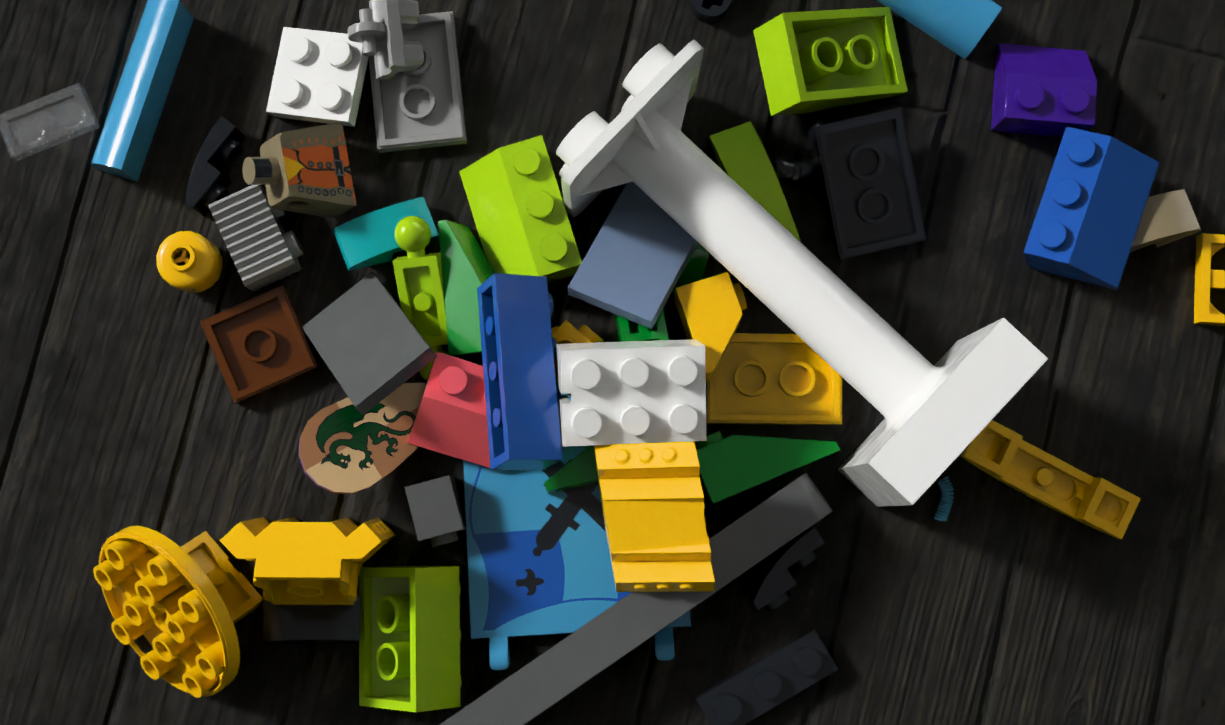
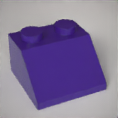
[991,43,1097,137]

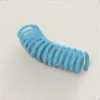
[934,476,954,521]

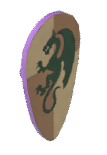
[299,383,426,494]

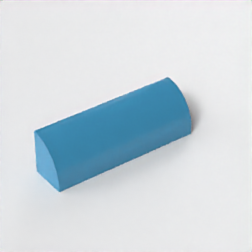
[91,0,194,182]
[877,0,1002,59]

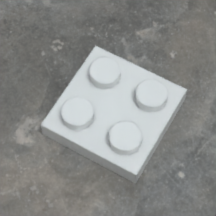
[266,27,369,127]

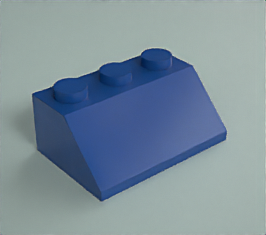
[1023,126,1159,290]

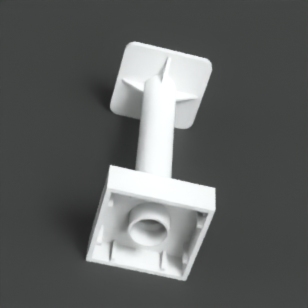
[556,40,1048,507]

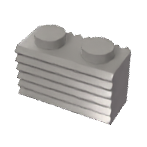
[208,185,304,291]

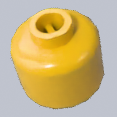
[156,231,222,293]

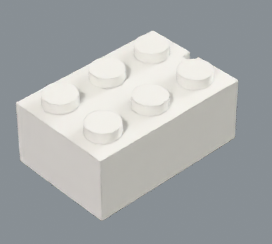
[556,339,707,447]

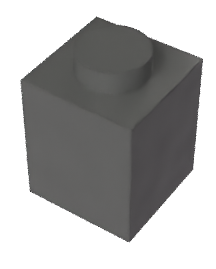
[405,475,466,547]

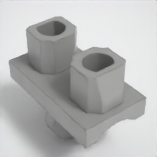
[347,0,424,80]

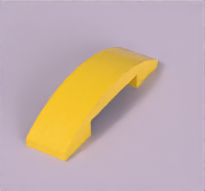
[961,420,1141,539]

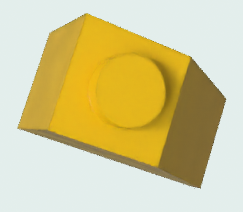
[674,272,747,382]

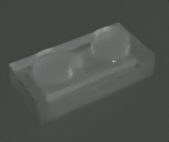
[0,83,100,161]

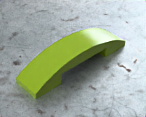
[709,121,801,242]

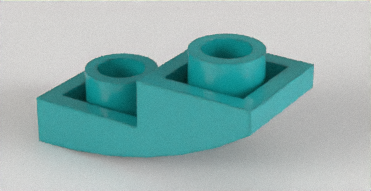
[334,197,439,271]

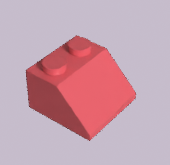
[408,352,491,469]

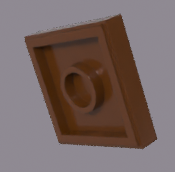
[200,285,320,404]

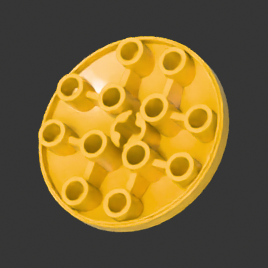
[93,526,263,698]

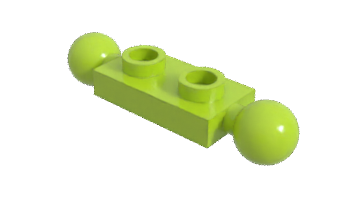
[392,216,449,381]

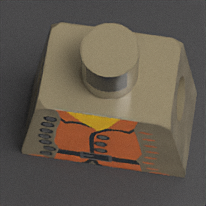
[242,123,357,218]

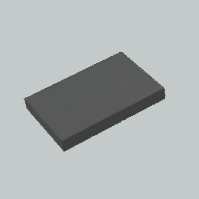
[302,272,437,415]

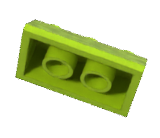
[459,135,582,283]
[359,566,462,713]

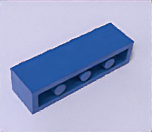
[477,273,565,470]

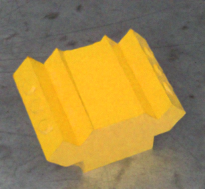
[594,442,715,592]
[219,516,395,605]

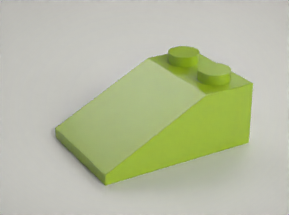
[753,7,908,116]

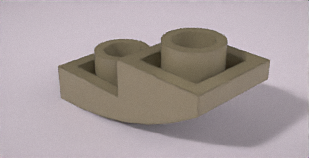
[1131,189,1201,252]

